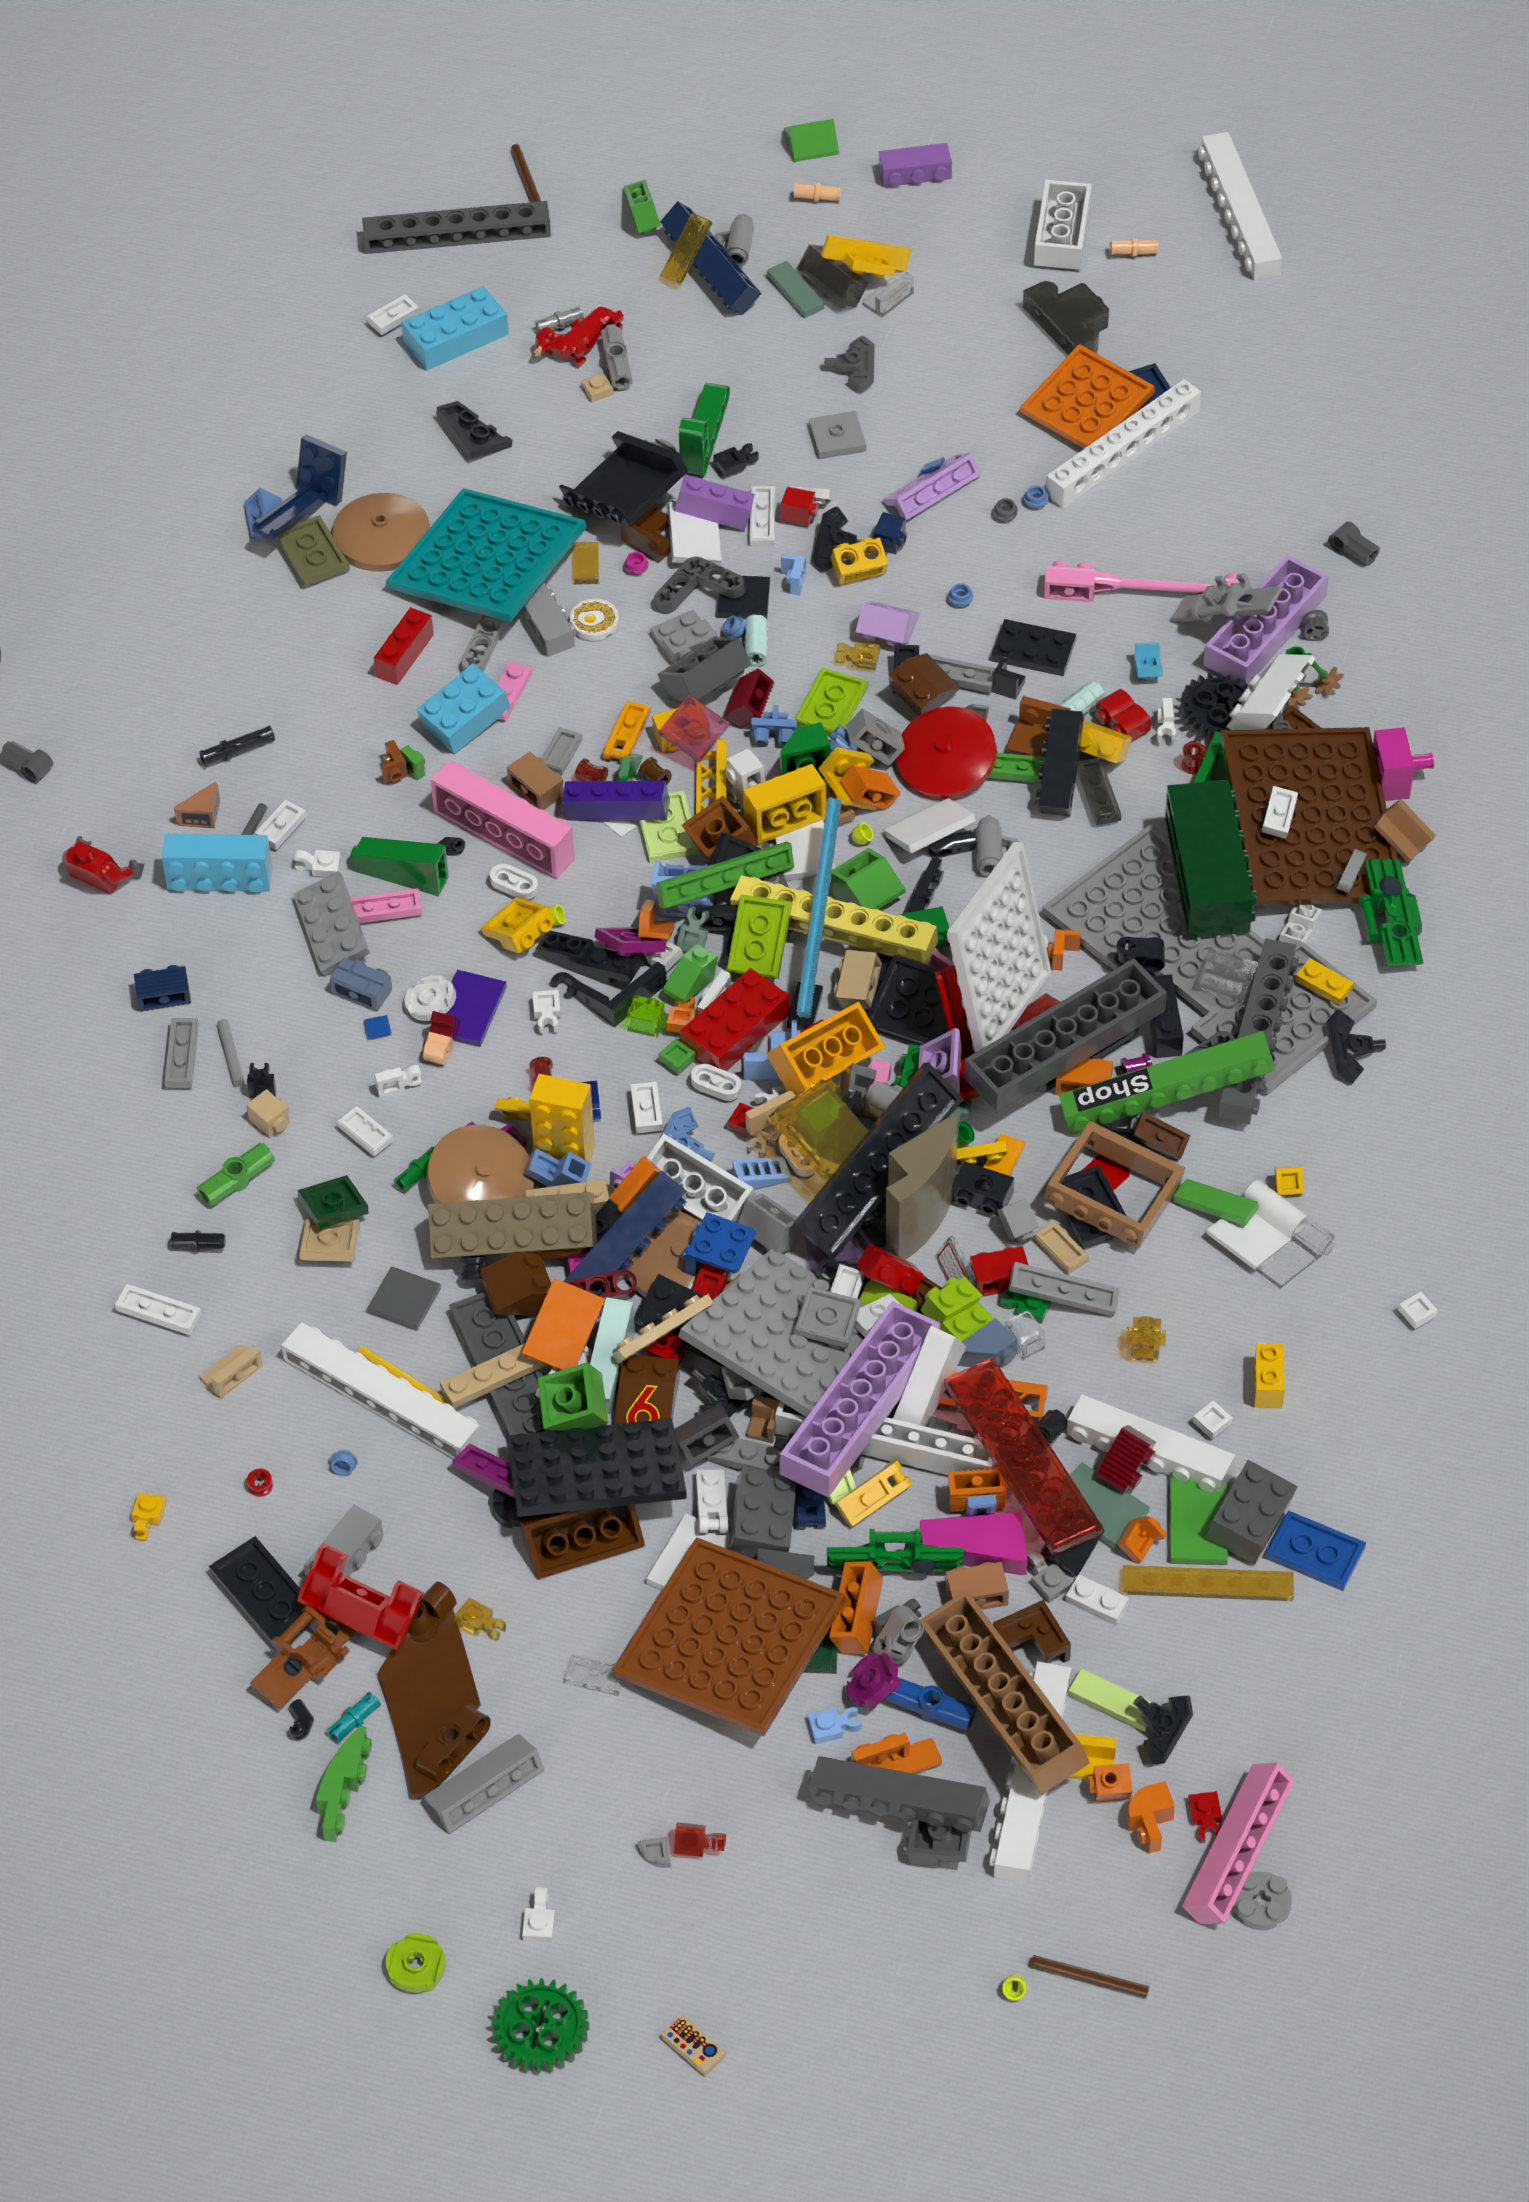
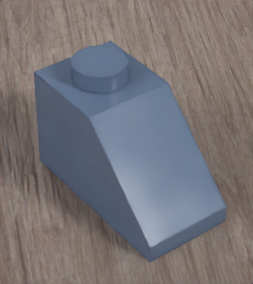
[957,1318,1017,1369]

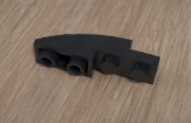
[536,930,642,984]

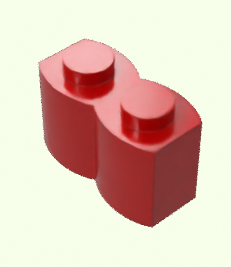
[1095,689,1151,741]

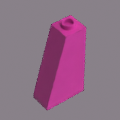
[919,1512,1028,1575]

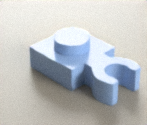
[808,1707,862,1744]

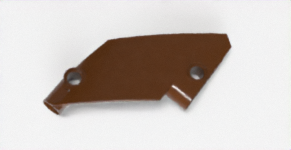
[378,1581,491,1797]

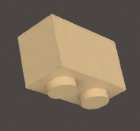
[834,950,882,1011]

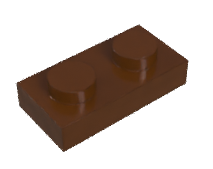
[1131,1112,1191,1161]

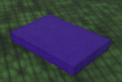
[445,969,507,1047]

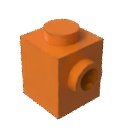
[1088,1763,1133,1802]

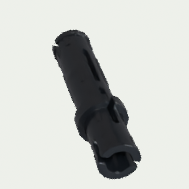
[199,725,275,766]

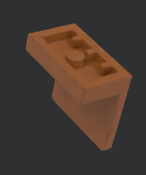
[1007,696,1071,757]

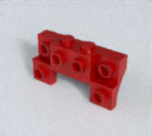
[297,1543,424,1651]

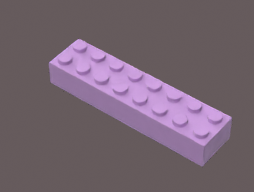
[780,1301,940,1498]

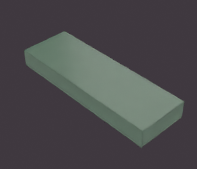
[767,261,825,318]

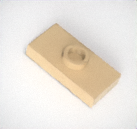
[746,1090,796,1135]

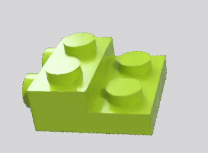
[921,1276,994,1342]

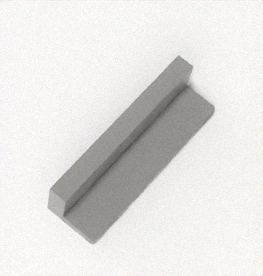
[425,1734,545,1833]

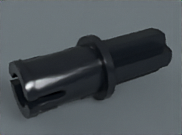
[170,1230,226,1252]

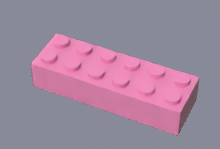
[431,760,575,879]

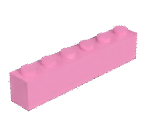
[1182,1762,1295,1924]

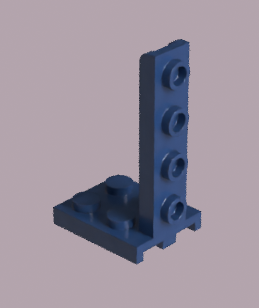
[252,434,347,540]

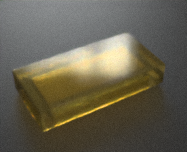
[574,542,599,585]

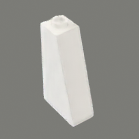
[893,1326,967,1427]

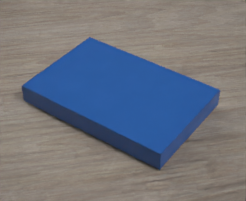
[1265,1510,1366,1591]

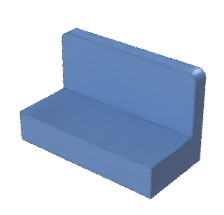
[245,488,283,540]

